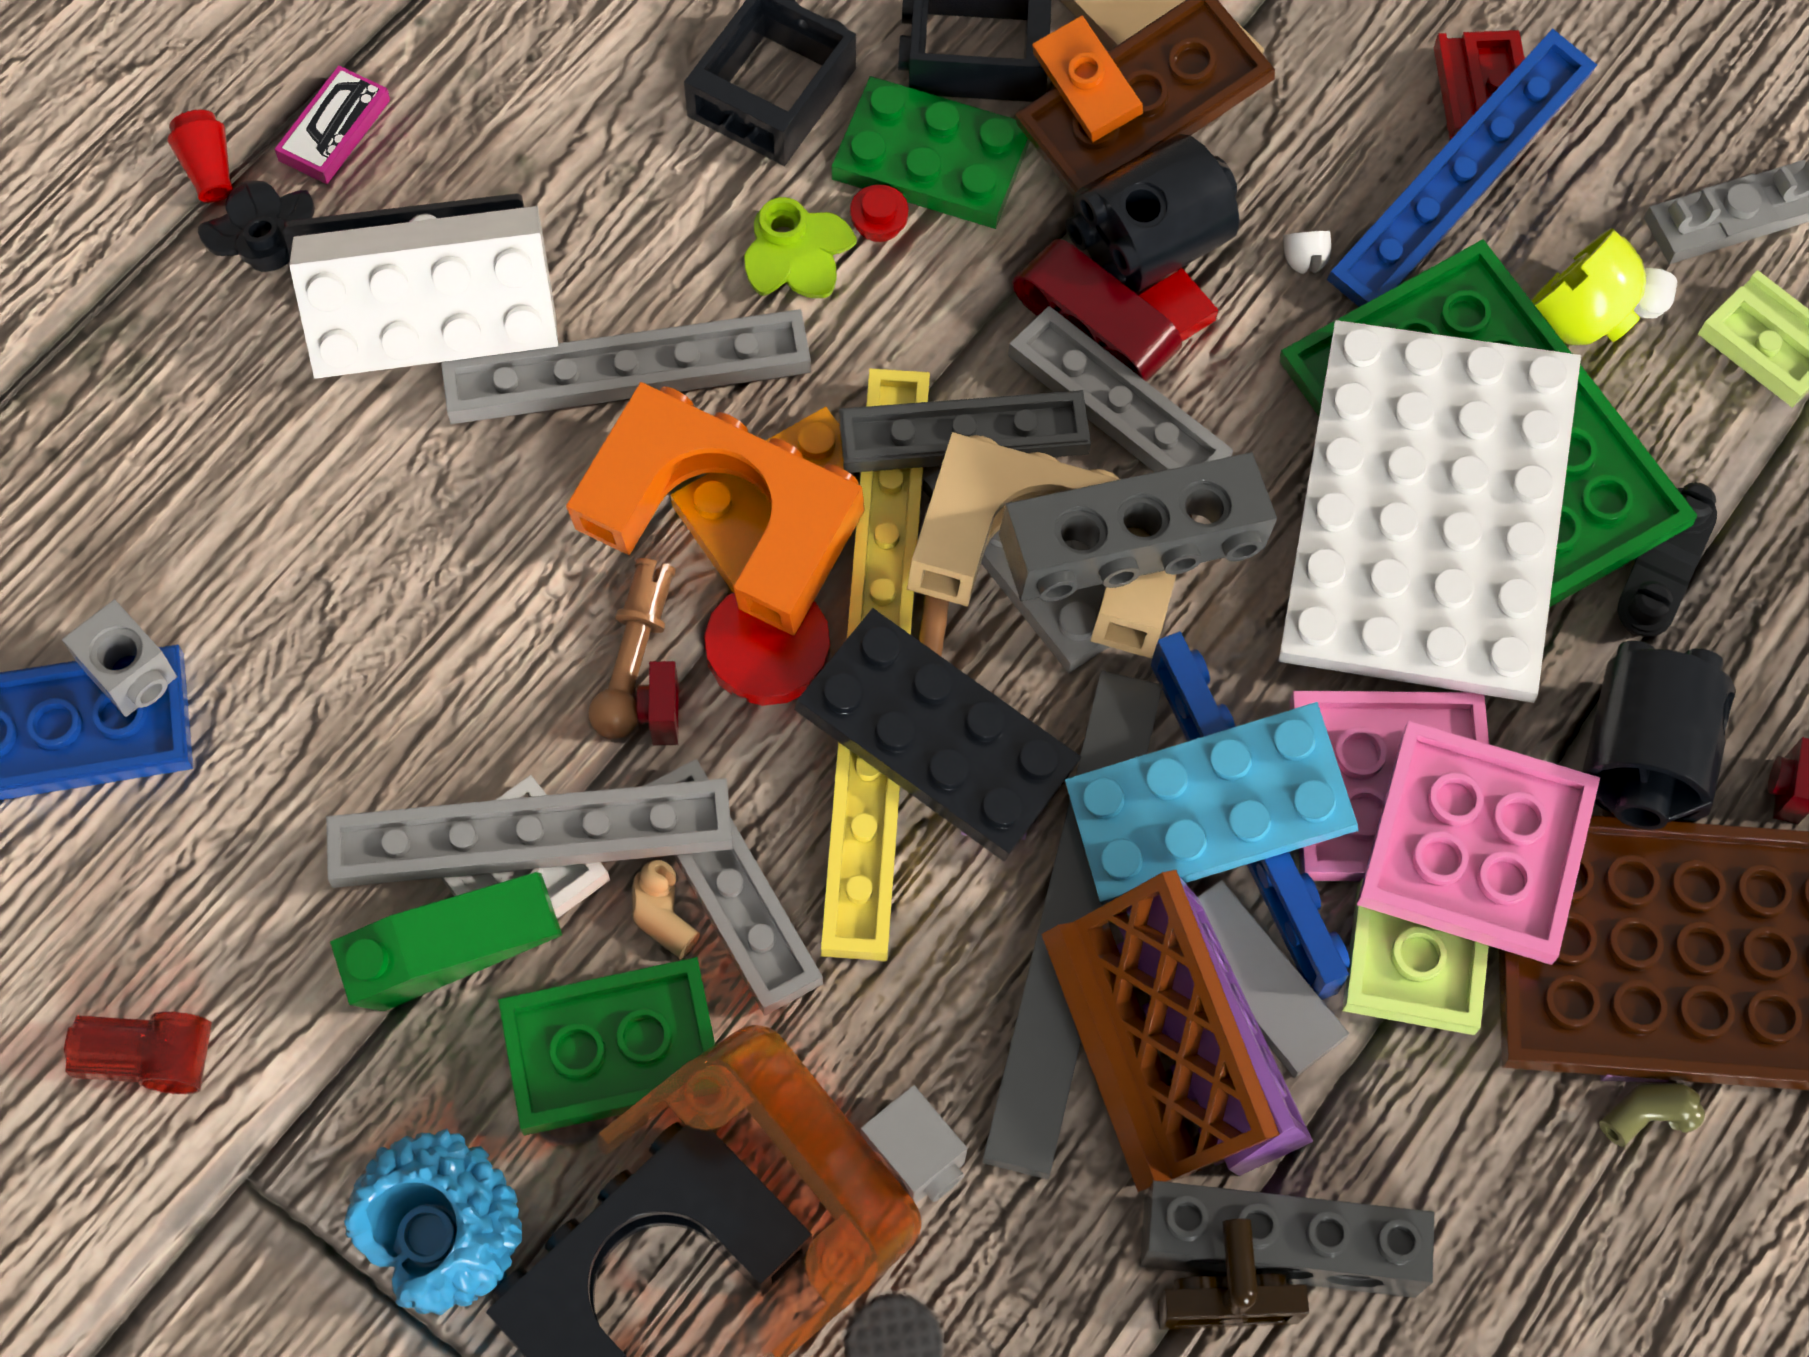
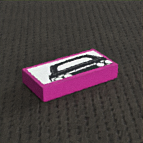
[274,65,390,184]

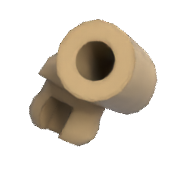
[632,860,700,959]

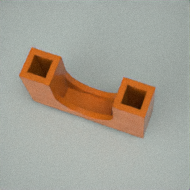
[566,382,865,636]

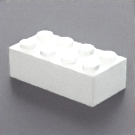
[289,206,558,379]

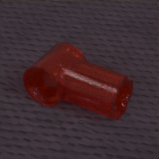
[64,1012,212,1094]

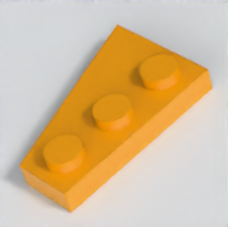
[670,406,844,592]

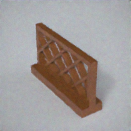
[1041,870,1280,1192]

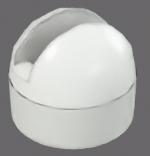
[1283,231,1332,274]
[1634,268,1677,319]

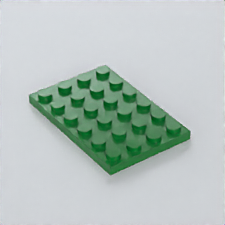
[1279,239,1697,608]

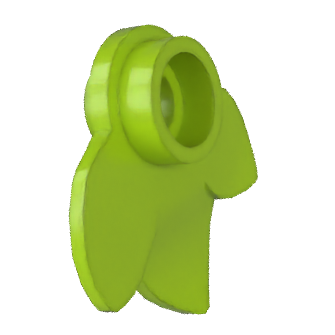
[744,197,857,298]

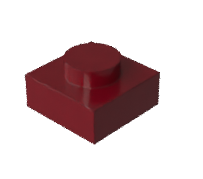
[637,661,679,746]
[1768,737,1809,825]

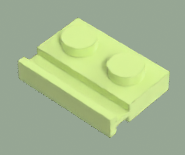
[1698,270,1809,408]

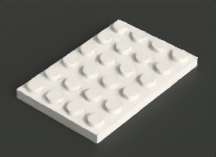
[1279,320,1581,703]

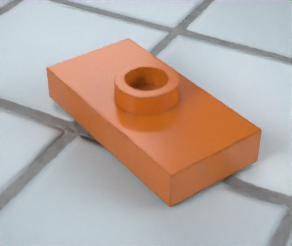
[1032,15,1143,143]

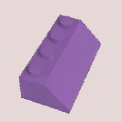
[1117,875,1313,1176]

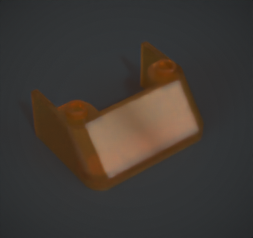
[598,1025,921,1357]

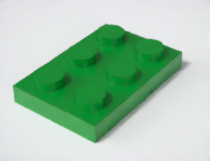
[831,76,1030,229]
[498,957,725,1136]

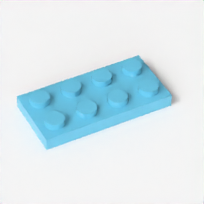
[1065,702,1359,906]

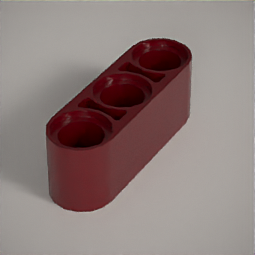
[1012,239,1182,382]

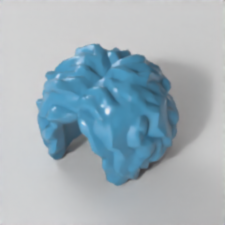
[344,1129,522,1315]

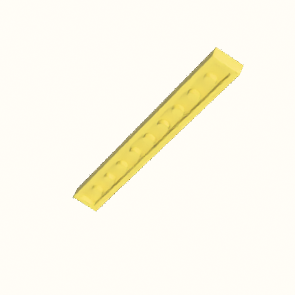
[821,368,930,961]

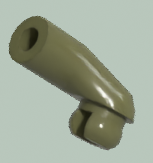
[1599,1083,1705,1147]

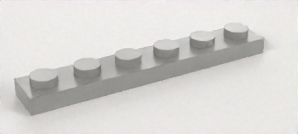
[441,309,811,424]
[326,778,733,888]

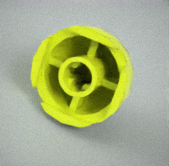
[1531,228,1647,345]

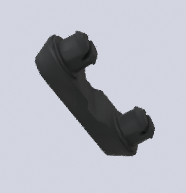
[1617,482,1717,637]

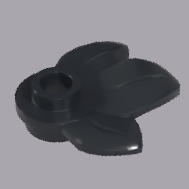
[198,181,315,272]

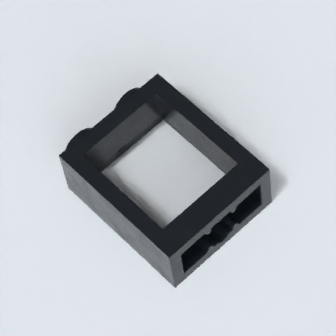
[684,0,856,166]
[898,0,1052,102]

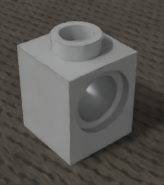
[61,599,177,717]
[860,1085,967,1207]

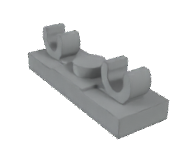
[1644,159,1809,264]

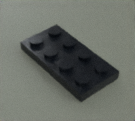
[794,608,1081,862]

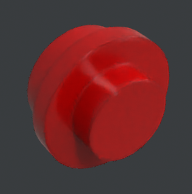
[850,185,909,242]

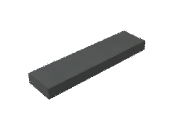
[839,390,1091,473]

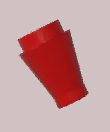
[167,110,233,203]

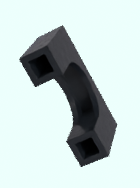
[486,1115,813,1357]

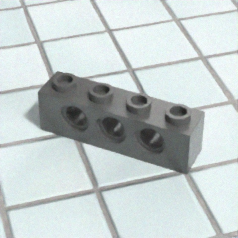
[999,452,1277,602]
[1140,1180,1435,1298]

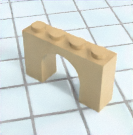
[907,432,1192,659]

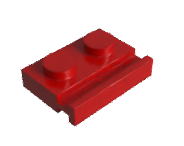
[1433,30,1525,140]

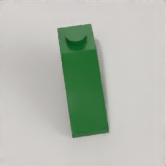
[330,872,562,1011]

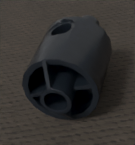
[1066,134,1240,293]
[1582,641,1736,830]

